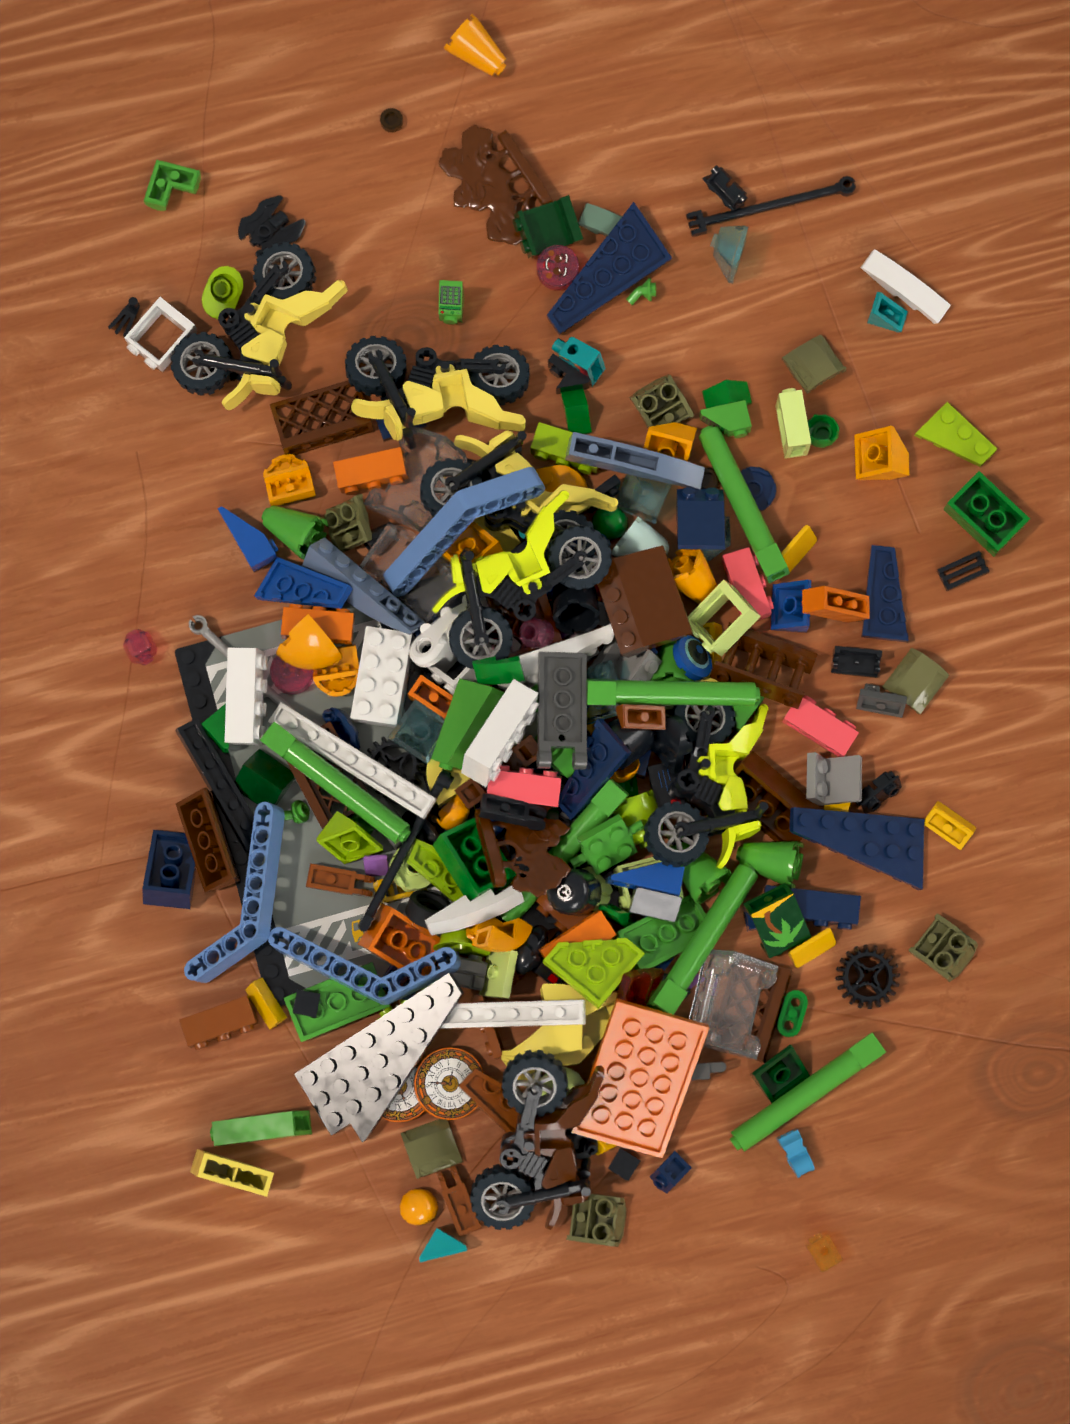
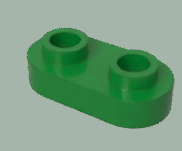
[777,990,808,1037]

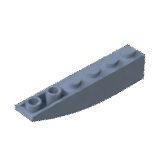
[565,432,705,489]
[302,537,426,635]

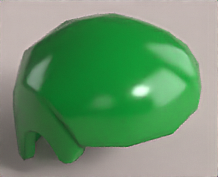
[807,414,839,448]
[592,508,629,541]

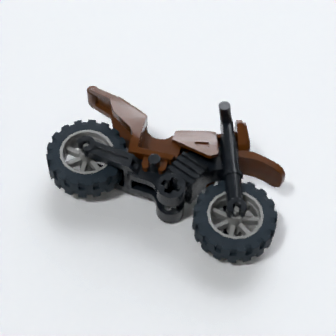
[470,1050,604,1230]

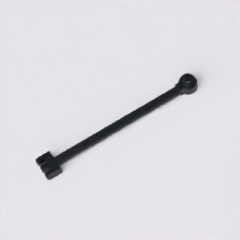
[686,176,856,237]
[358,769,454,932]

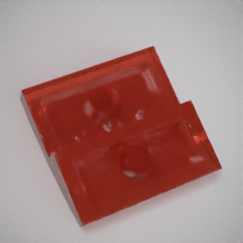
[615,968,665,1008]

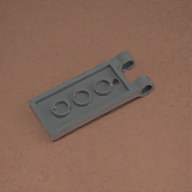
[536,651,587,770]

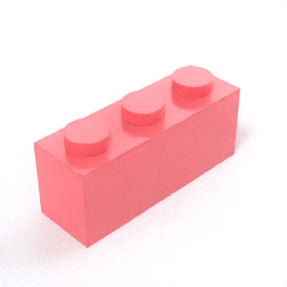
[721,547,774,621]
[782,695,859,757]
[487,764,562,807]

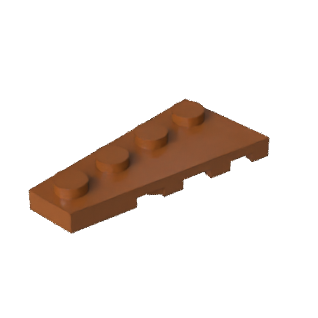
[458,1068,519,1133]

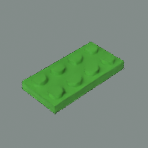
[615,895,706,976]
[284,961,390,1042]

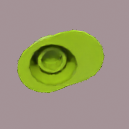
[202,266,243,319]
[433,928,491,957]

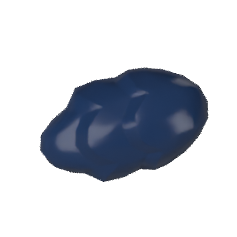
[322,707,360,750]

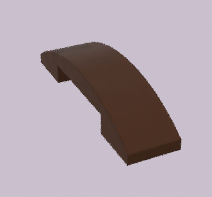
[454,734,538,810]

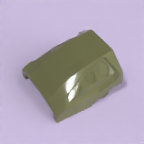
[782,335,847,394]
[629,374,694,428]
[325,494,372,553]
[882,648,950,715]
[908,913,978,982]
[401,1119,463,1179]
[567,1194,626,1247]

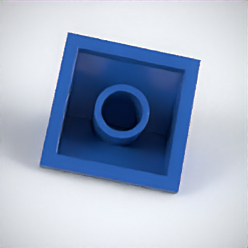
[771,579,812,633]

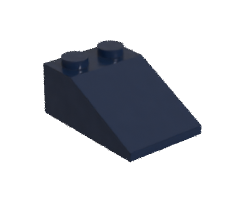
[676,487,725,550]
[142,830,196,909]

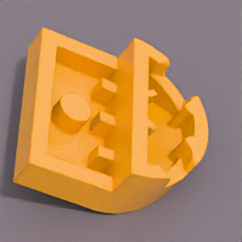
[263,454,316,506]
[536,465,587,492]
[312,644,359,697]

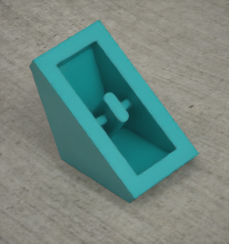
[867,292,908,332]
[419,1228,468,1263]

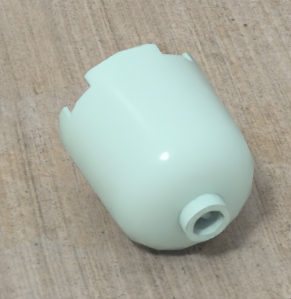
[611,516,669,557]

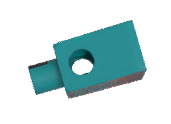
[552,337,606,387]

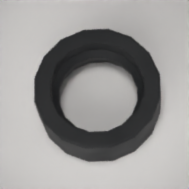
[405,890,451,929]

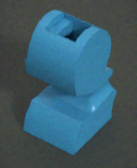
[776,1128,815,1178]

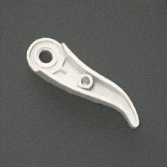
[409,595,500,667]
[498,624,614,690]

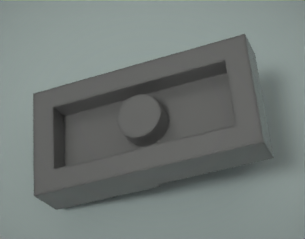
[856,683,907,718]

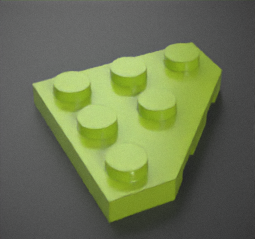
[542,938,645,1009]

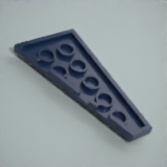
[546,201,672,335]
[789,807,924,890]

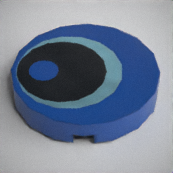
[673,635,712,681]

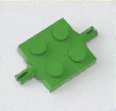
[569,814,644,875]

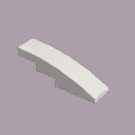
[860,249,951,324]
[425,886,525,935]

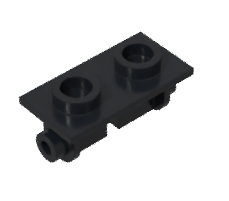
[702,165,748,211]
[855,770,902,814]

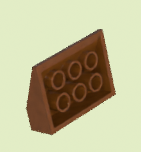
[592,545,693,658]

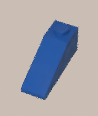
[218,506,278,572]
[605,862,685,896]

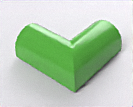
[144,160,201,211]

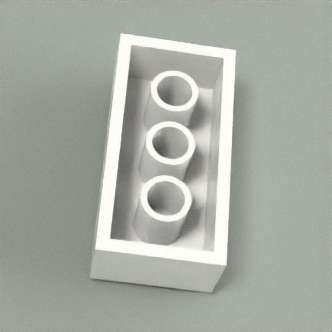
[350,626,415,729]
[225,648,268,745]
[461,679,539,787]

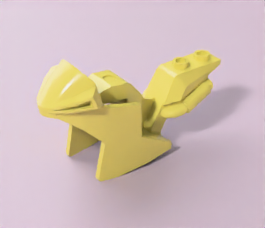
[501,984,620,1088]

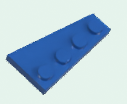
[254,557,353,609]

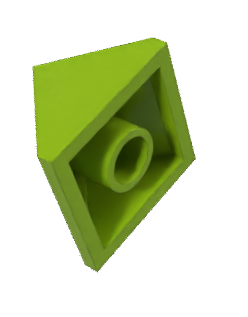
[317,811,383,864]

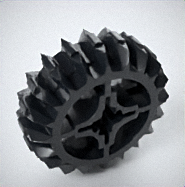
[367,735,426,798]
[835,945,900,1010]

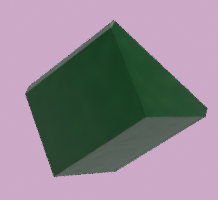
[235,749,295,805]
[750,1044,810,1103]

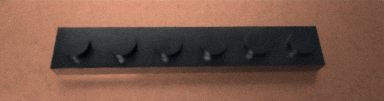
[175,718,267,852]

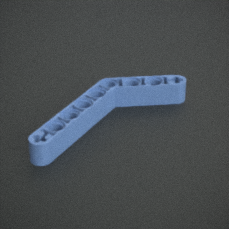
[383,467,545,597]
[184,802,285,983]
[268,927,461,1005]

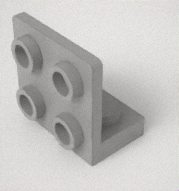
[806,752,862,806]

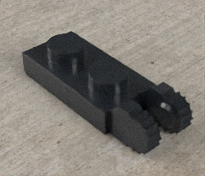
[479,793,547,831]

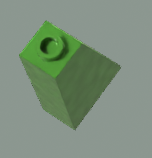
[431,678,504,771]
[210,1110,312,1146]

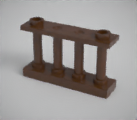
[709,622,818,709]

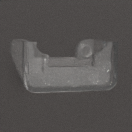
[364,426,467,532]
[359,524,460,624]
[689,950,778,1060]

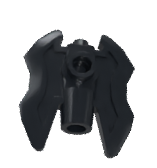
[238,195,306,257]

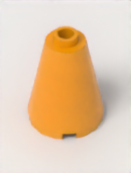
[444,14,507,76]
[668,549,718,604]

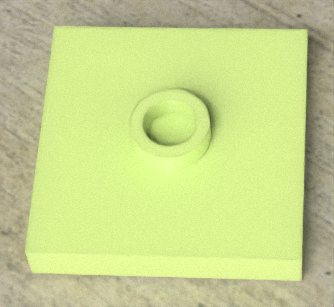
[479,950,518,999]

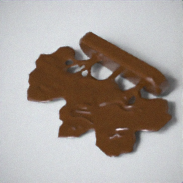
[439,124,553,245]
[475,804,571,897]

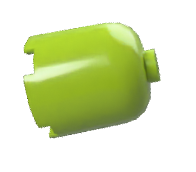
[612,790,663,849]

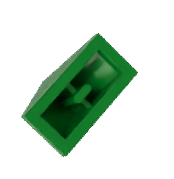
[702,380,752,408]
[561,389,592,434]
[202,703,229,753]

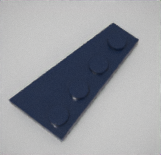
[861,545,909,643]
[558,719,632,820]

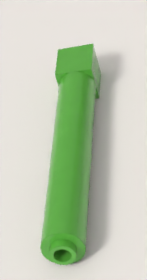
[698,425,790,583]
[587,679,760,706]
[260,722,411,844]
[500,779,630,922]
[646,863,758,1015]
[730,1033,886,1152]

